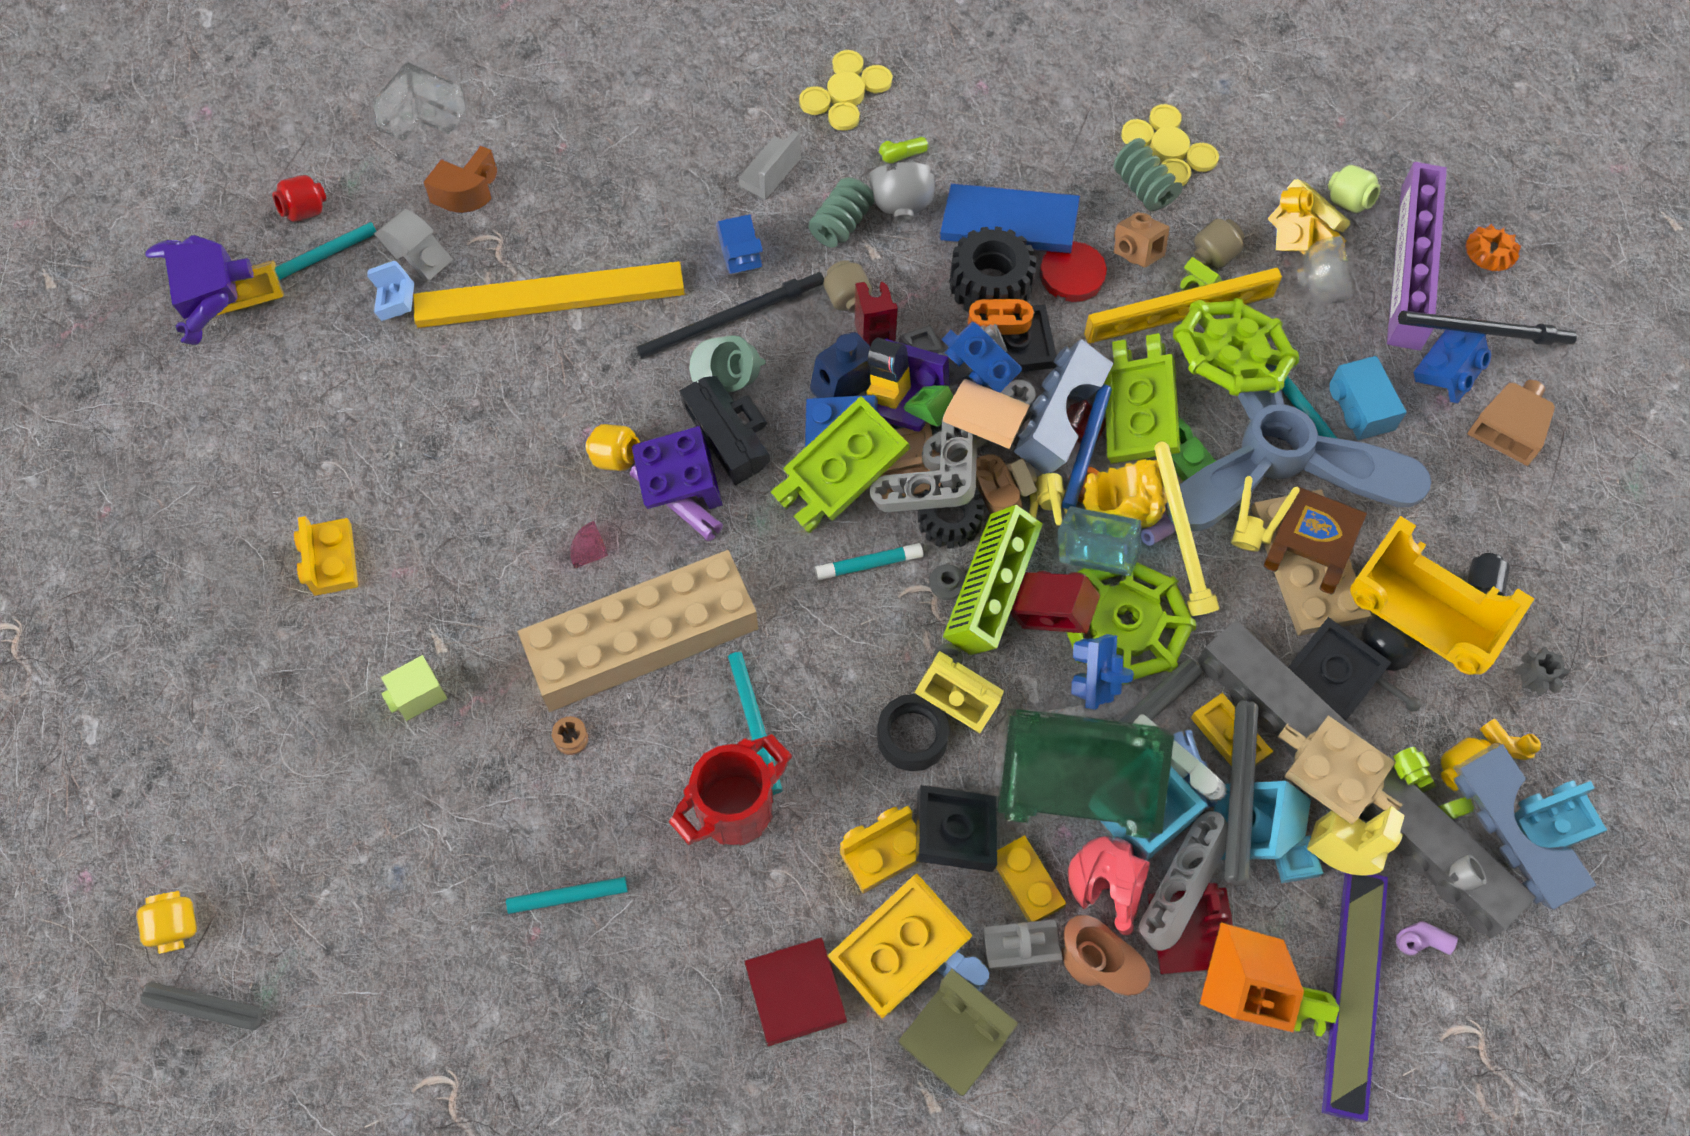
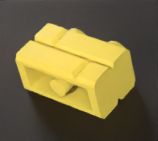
[914,651,1004,733]

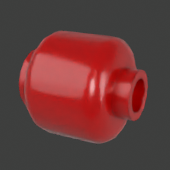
[273,174,326,222]

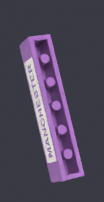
[1387,162,1447,351]

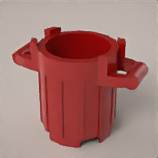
[669,734,792,846]

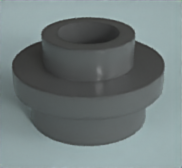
[929,564,965,600]

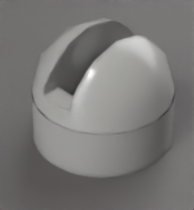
[1449,854,1487,891]

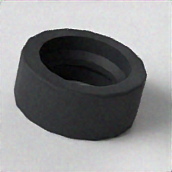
[877,694,950,772]

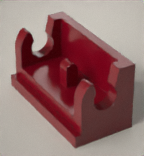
[855,282,898,346]

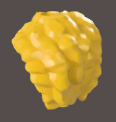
[1083,459,1167,535]

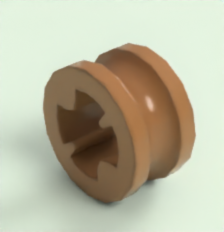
[552,716,589,755]

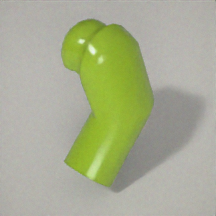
[879,136,928,164]

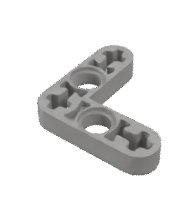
[870,415,977,512]

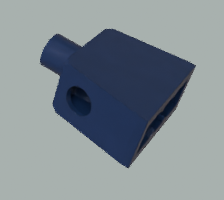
[810,332,871,398]

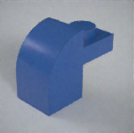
[716,214,763,274]

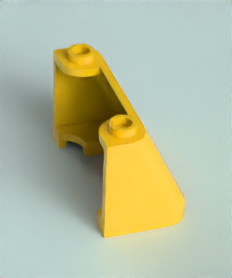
[1350,516,1534,675]

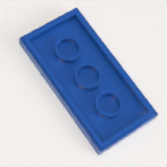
[940,184,1080,253]

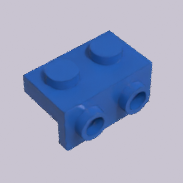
[941,322,1022,393]
[1413,330,1491,403]

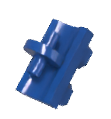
[1071,634,1134,710]

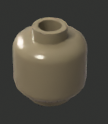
[1194,219,1245,268]
[823,260,873,313]

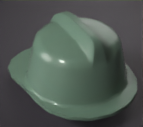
[689,335,766,392]

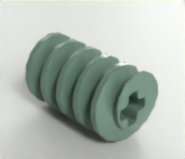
[1114,138,1183,211]
[809,177,875,248]

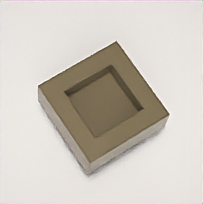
[1006,458,1037,497]

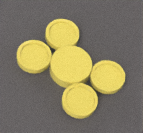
[799,50,892,131]
[1121,104,1219,186]

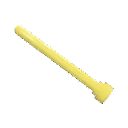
[1154,441,1220,616]

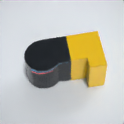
[867,337,911,409]

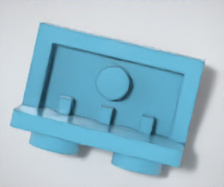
[1514,780,1607,848]

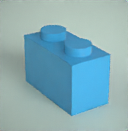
[1329,356,1407,440]

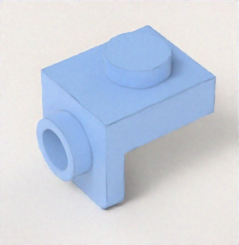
[367,261,414,321]

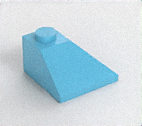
[1214,781,1311,860]

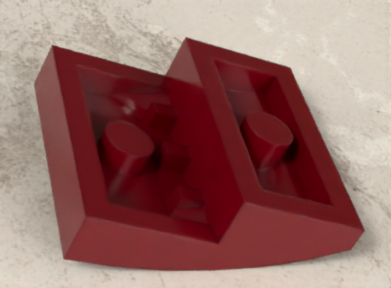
[744,937,847,1047]

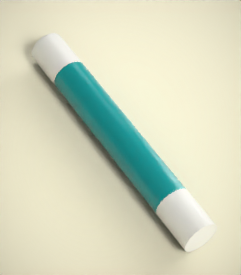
[815,543,923,580]

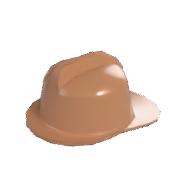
[1061,915,1151,996]

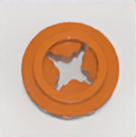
[1466,224,1521,271]

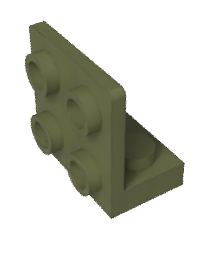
[899,969,1018,1096]

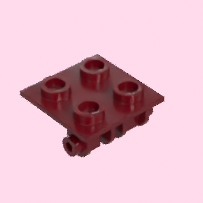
[1147,883,1233,975]

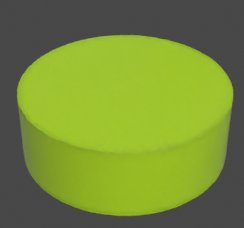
[1438,797,1475,820]

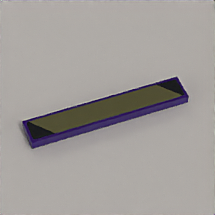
[1321,873,1388,1123]

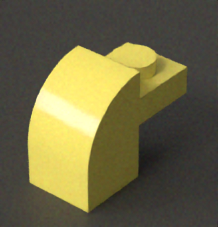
[1307,806,1405,875]

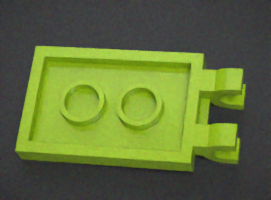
[1104,333,1180,464]
[771,396,911,533]

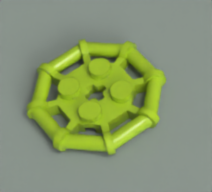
[1173,298,1299,396]
[1066,556,1196,685]

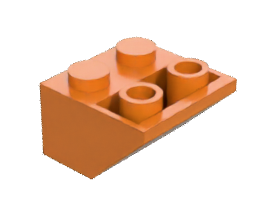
[1199,922,1304,1032]

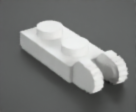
[1132,714,1227,802]

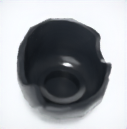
[1361,614,1420,671]

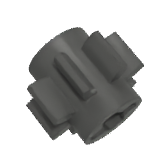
[1515,647,1570,696]

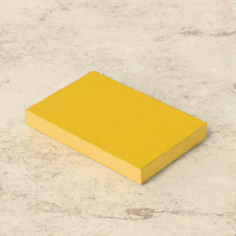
[828,873,973,1019]

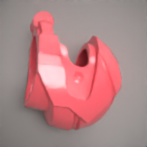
[1068,836,1150,935]

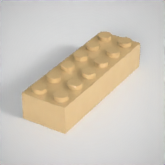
[517,550,758,712]

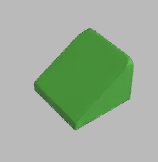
[903,385,953,426]

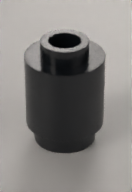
[1467,553,1510,596]

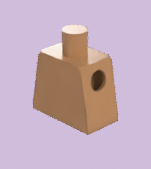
[1467,380,1555,466]

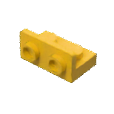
[294,516,358,596]
[840,806,919,894]

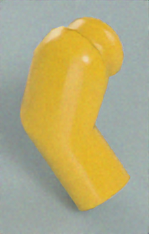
[1479,719,1541,760]

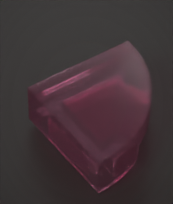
[570,521,608,569]

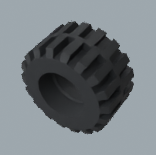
[949,226,1036,313]

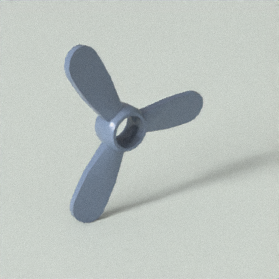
[1166,346,1431,531]

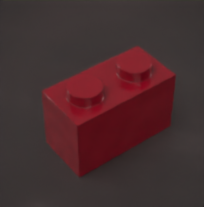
[1010,571,1100,634]

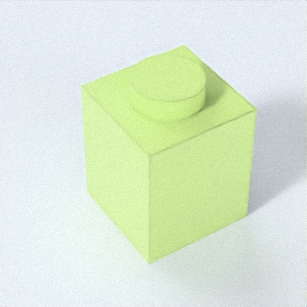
[381,655,447,721]

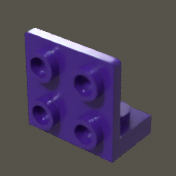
[878,339,950,432]
[632,426,723,509]

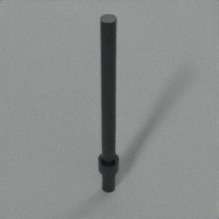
[636,271,824,359]
[1398,310,1577,345]

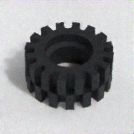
[918,482,984,549]

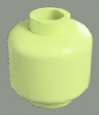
[1328,165,1381,213]

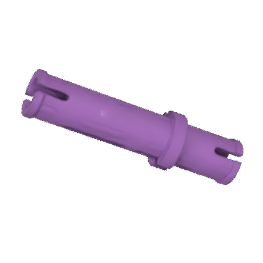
[630,465,723,541]

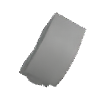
[374,209,453,282]

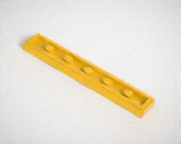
[1084,267,1282,343]

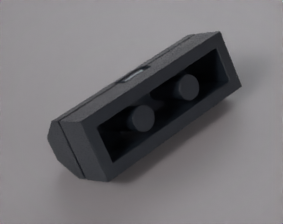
[679,376,770,486]

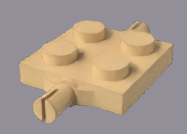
[1278,716,1403,824]

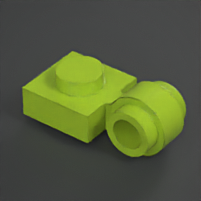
[1393,747,1436,793]

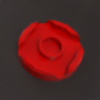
[1040,241,1107,302]

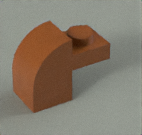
[423,146,498,213]

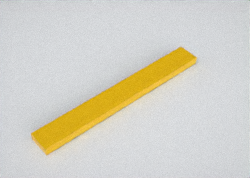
[413,261,685,328]

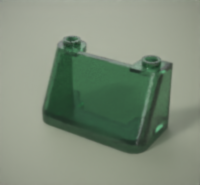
[997,708,1174,838]

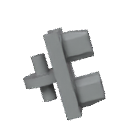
[982,919,1062,970]

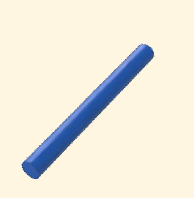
[1062,384,1112,510]

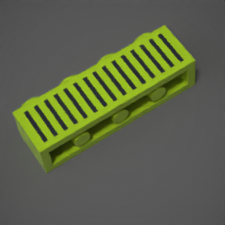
[943,505,1043,655]

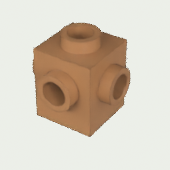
[1113,212,1170,268]

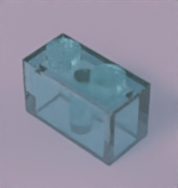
[1058,506,1141,577]

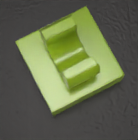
[1180,257,1222,291]
[1294,987,1339,1037]

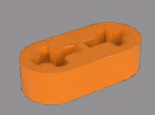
[968,299,1034,334]

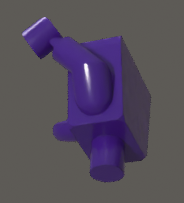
[145,235,253,345]

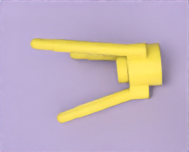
[1029,473,1082,541]
[1231,476,1300,552]

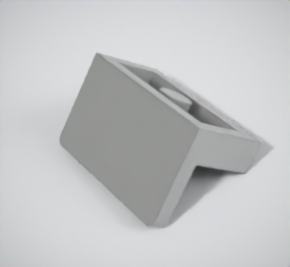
[739,130,801,200]

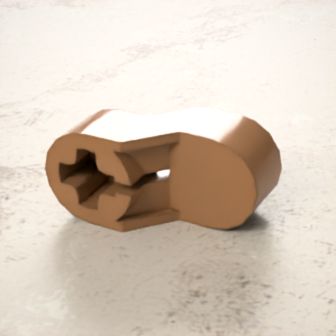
[976,454,1023,514]

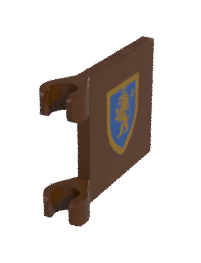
[1263,486,1367,595]

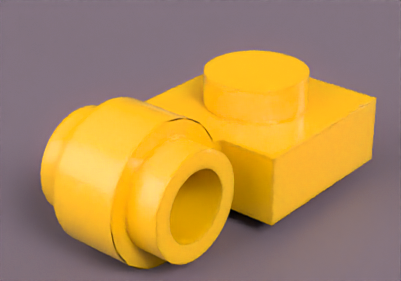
[1276,187,1315,251]

